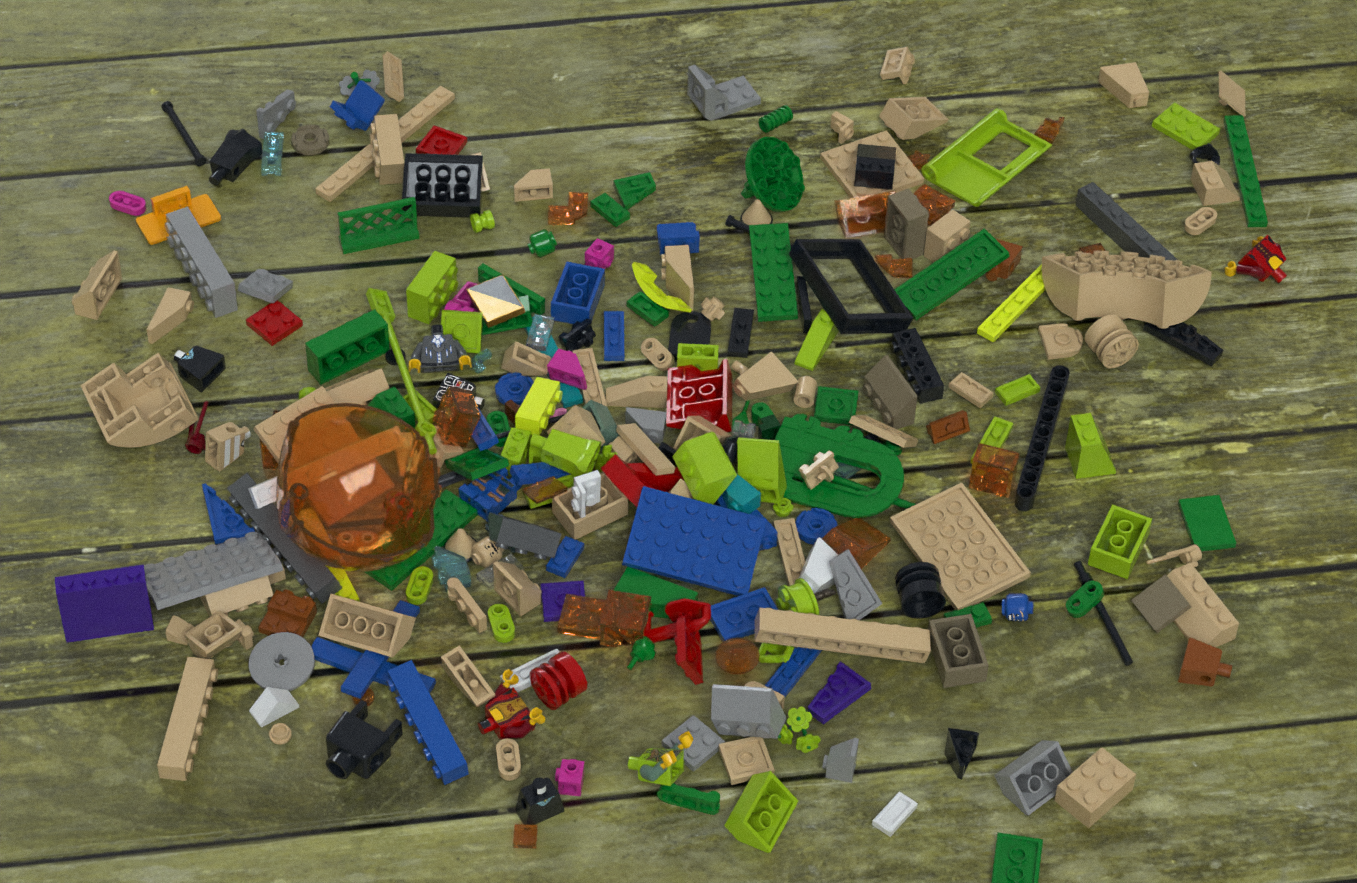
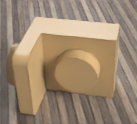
[831,111,854,144]

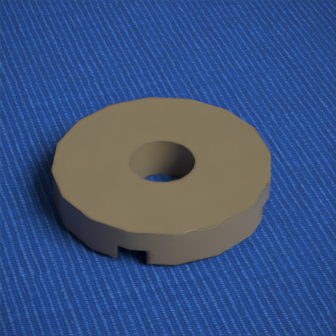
[291,125,329,155]

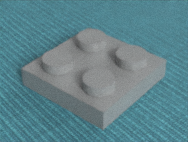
[238,269,293,303]
[662,715,725,772]

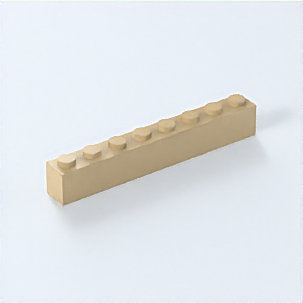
[755,608,931,663]

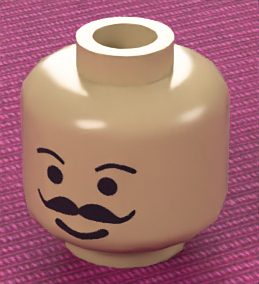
[471,536,504,568]

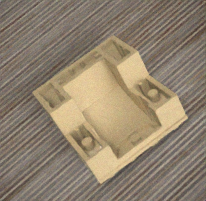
[80,352,199,448]

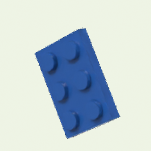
[710,587,778,644]

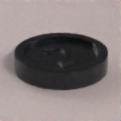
[385,349,406,366]

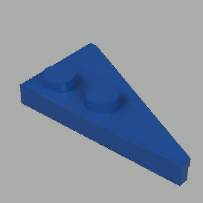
[202,483,255,545]

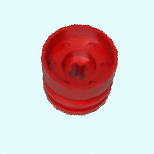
[529,651,587,710]

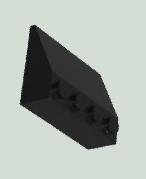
[402,153,483,217]

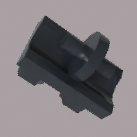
[559,318,596,352]

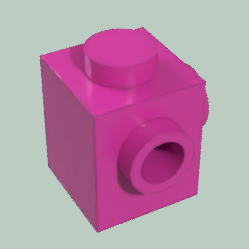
[585,238,614,269]
[555,759,585,797]

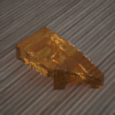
[1034,117,1065,144]
[875,254,914,278]

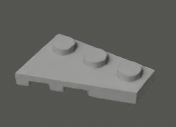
[829,549,882,620]

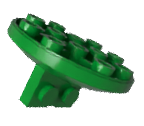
[741,137,805,213]

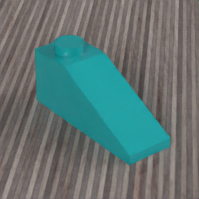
[722,473,761,514]

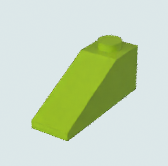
[794,309,839,371]

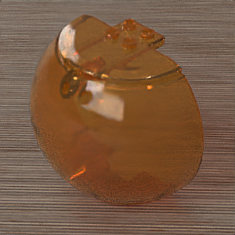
[276,403,442,572]

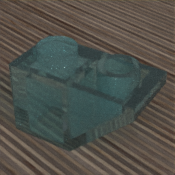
[431,546,471,592]

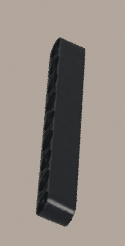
[1015,365,1070,511]

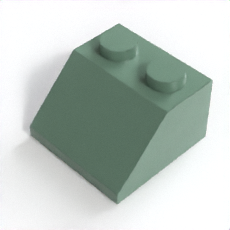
[583,400,621,451]

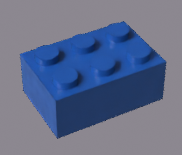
[551,262,605,324]

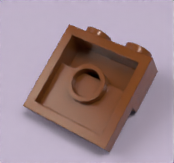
[258,589,317,637]

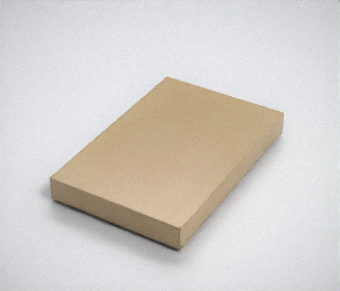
[849,415,918,448]

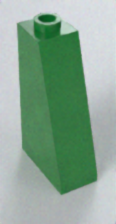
[609,567,698,619]

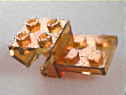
[557,590,652,647]

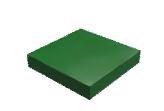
[814,386,859,425]

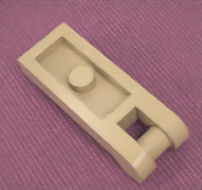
[447,578,487,633]

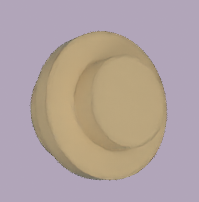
[269,723,292,745]

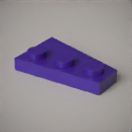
[808,661,871,725]

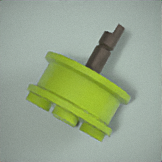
[776,578,836,615]

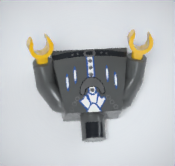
[408,325,472,373]

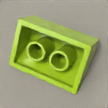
[672,432,737,504]
[724,771,798,853]

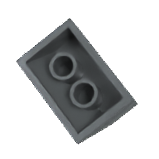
[488,512,561,560]

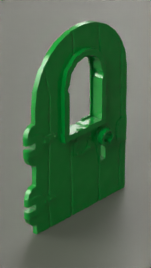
[775,414,904,518]

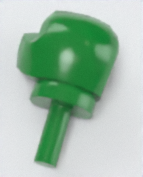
[627,636,656,670]

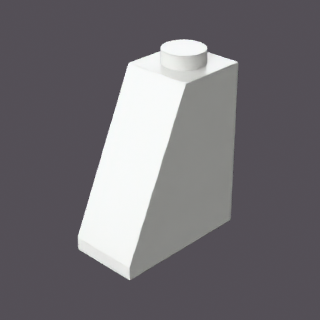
[799,537,838,593]

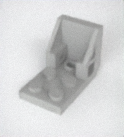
[687,65,761,121]

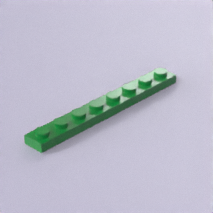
[1224,115,1268,227]

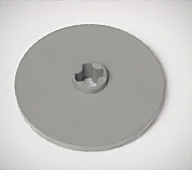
[249,632,315,691]

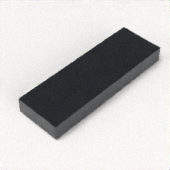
[796,276,812,333]
[728,308,754,358]

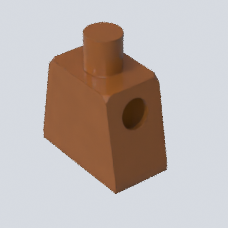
[985,239,1023,281]
[1178,637,1233,686]

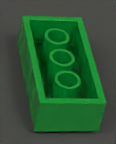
[305,309,390,385]

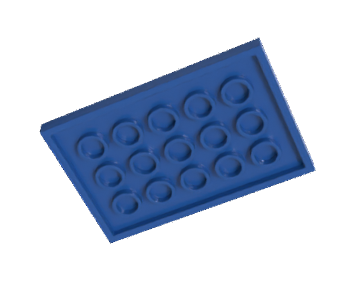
[622,486,767,596]

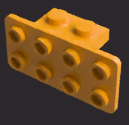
[136,186,221,245]

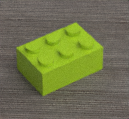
[406,251,458,324]
[1088,504,1152,579]

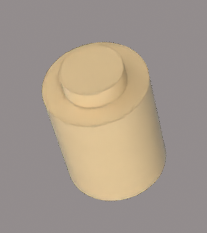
[794,376,817,408]

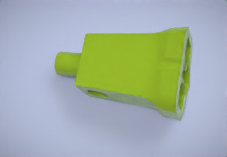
[530,429,601,477]

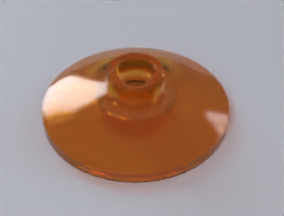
[716,638,760,674]

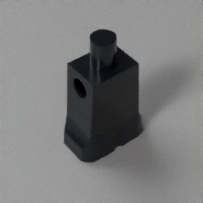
[209,129,263,186]

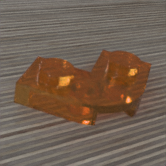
[548,192,588,225]

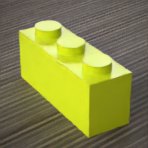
[515,377,563,435]

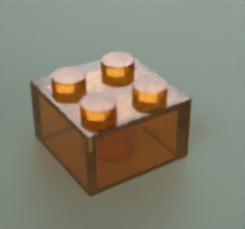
[433,386,481,448]
[969,443,1020,498]

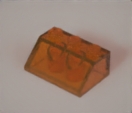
[834,190,896,238]

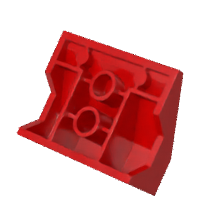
[666,359,733,432]

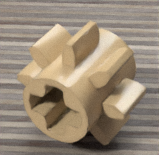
[701,296,725,321]

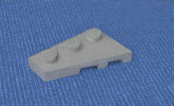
[256,89,296,140]

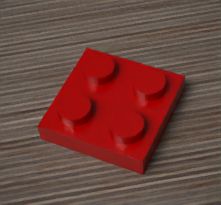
[416,125,467,155]
[246,300,303,346]

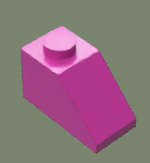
[547,348,587,390]

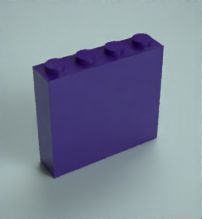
[55,564,154,643]

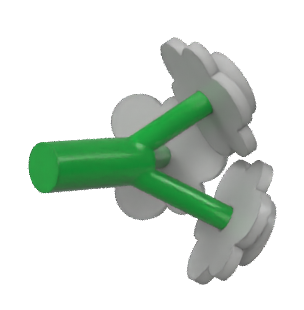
[339,70,380,96]

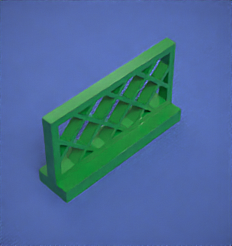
[338,197,420,255]

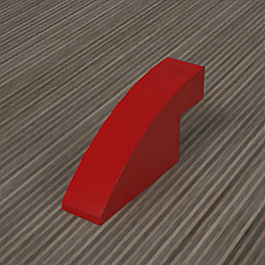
[601,453,655,507]

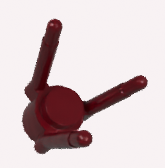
[185,401,208,454]

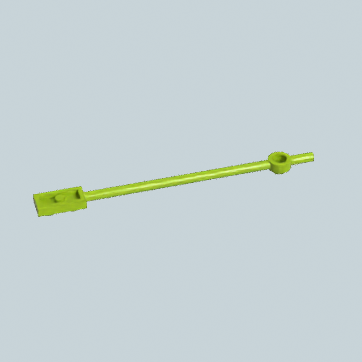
[366,288,437,455]

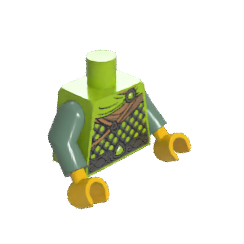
[628,731,693,786]

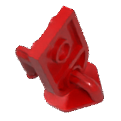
[641,598,711,685]

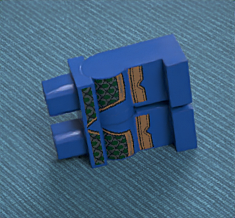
[459,467,522,522]

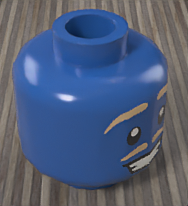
[1002,593,1033,621]

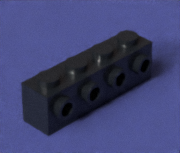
[890,328,944,404]

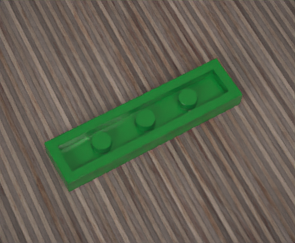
[478,263,545,315]

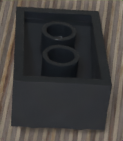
[854,144,896,190]

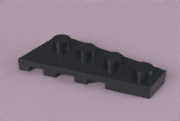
[1143,322,1223,366]

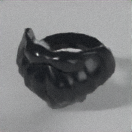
[1189,143,1220,165]

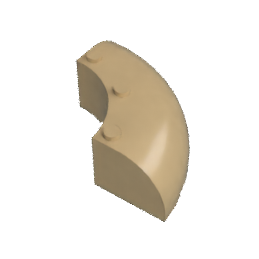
[1042,251,1212,329]

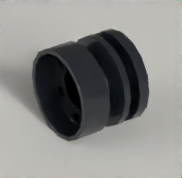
[895,562,946,619]

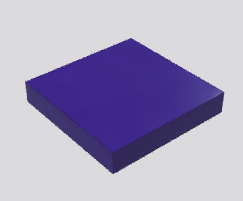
[541,581,587,622]

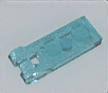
[261,132,284,176]

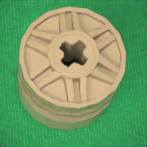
[1085,314,1139,368]

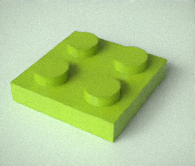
[441,310,483,353]

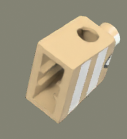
[205,422,251,472]

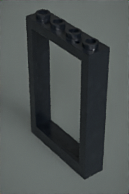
[789,239,913,334]

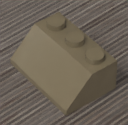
[862,355,917,429]

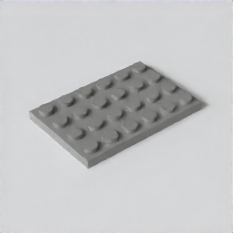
[144,532,283,610]

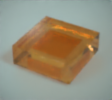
[513,824,538,849]

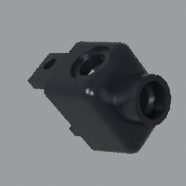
[326,700,403,780]

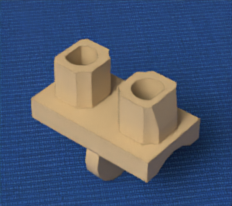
[799,450,839,490]

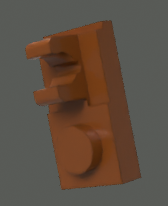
[926,410,970,444]

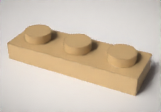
[383,51,404,102]

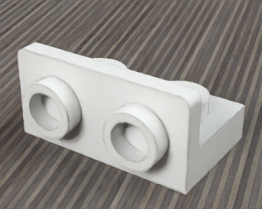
[571,470,601,518]

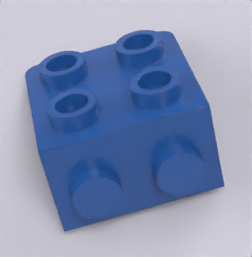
[329,80,385,131]
[657,222,700,255]

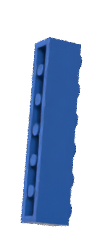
[386,660,469,785]

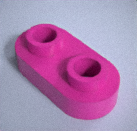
[109,191,146,216]

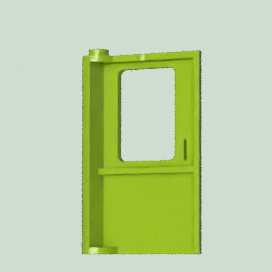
[921,108,1052,207]

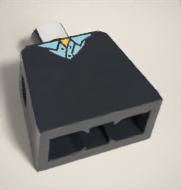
[174,346,226,393]
[516,777,564,828]

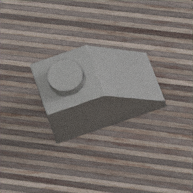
[625,407,667,444]
[822,738,859,783]

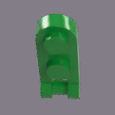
[657,783,720,815]

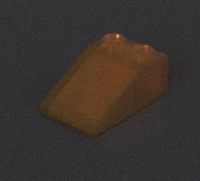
[822,518,891,569]

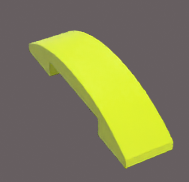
[632,262,692,313]

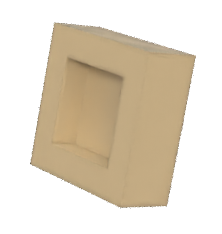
[235,619,254,650]

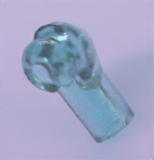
[471,348,492,374]

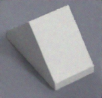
[249,687,299,727]

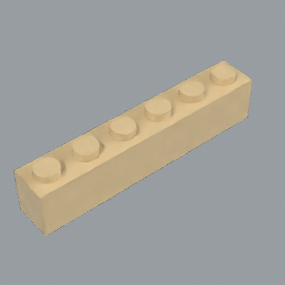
[157,657,218,781]

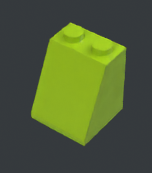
[1065,413,1116,479]

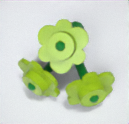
[777,707,821,753]

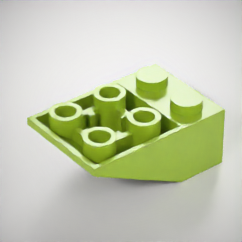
[737,437,787,504]

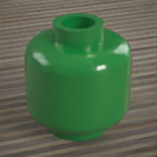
[527,229,557,258]

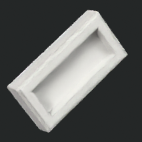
[872,791,918,837]

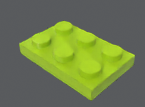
[1152,102,1220,150]

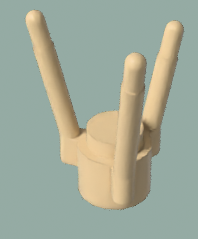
[1146,544,1202,568]

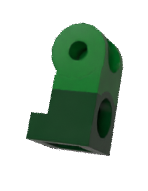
[751,402,781,440]

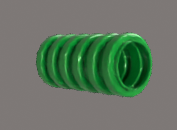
[758,105,793,133]

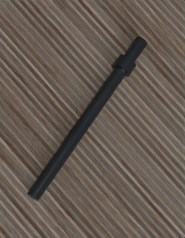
[1074,561,1133,666]

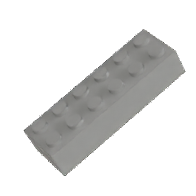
[165,207,238,318]

